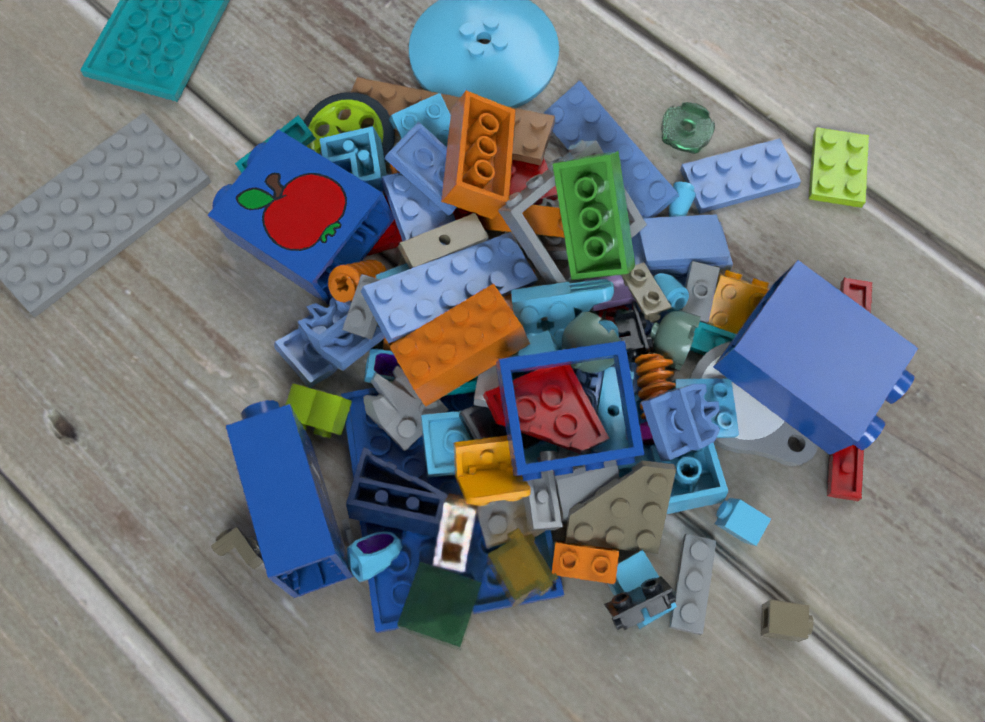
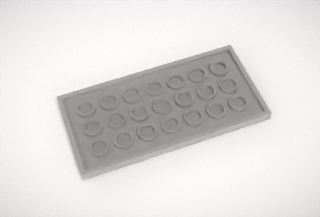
[0,113,211,317]

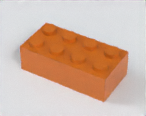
[441,90,516,219]
[389,283,530,407]

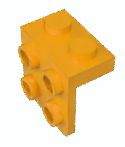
[706,270,770,334]
[453,436,531,506]

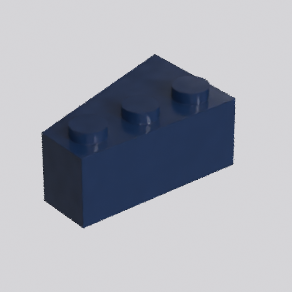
[346,448,448,538]

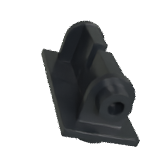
[614,301,653,362]
[604,576,676,631]

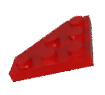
[483,365,609,454]

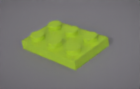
[808,127,869,208]

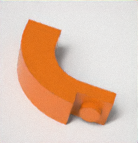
[481,205,564,238]

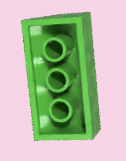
[553,151,636,280]

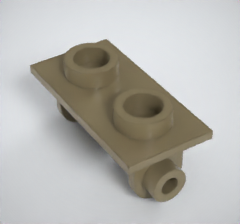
[621,262,671,323]

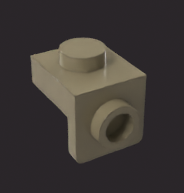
[211,527,264,569]

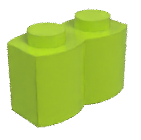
[285,383,352,438]

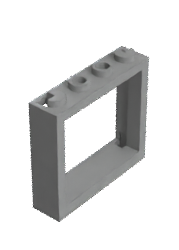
[498,140,647,285]

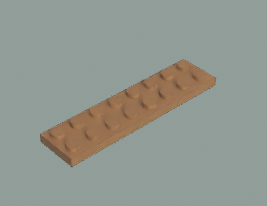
[340,77,555,165]

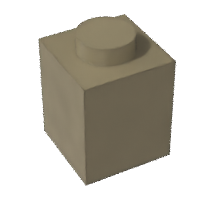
[761,600,813,642]

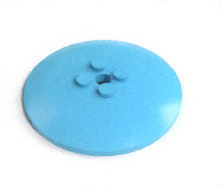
[409,0,559,108]

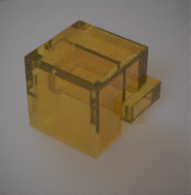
[488,528,558,608]

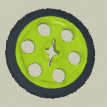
[303,92,395,174]

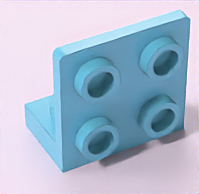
[389,93,451,147]
[668,378,739,438]

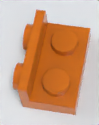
[552,540,619,584]

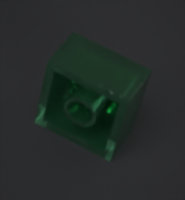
[397,562,482,651]

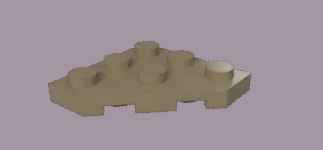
[564,460,676,554]

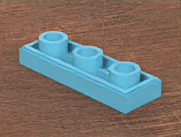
[590,367,634,454]

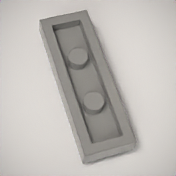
[669,534,716,635]

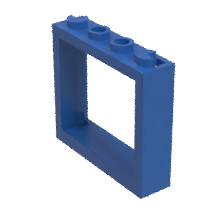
[496,341,645,481]

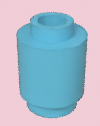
[654,273,689,312]

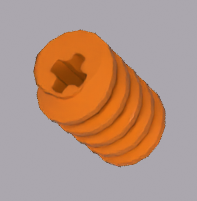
[328,259,387,302]
[635,354,676,420]

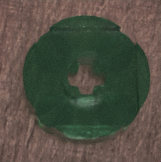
[661,102,715,154]

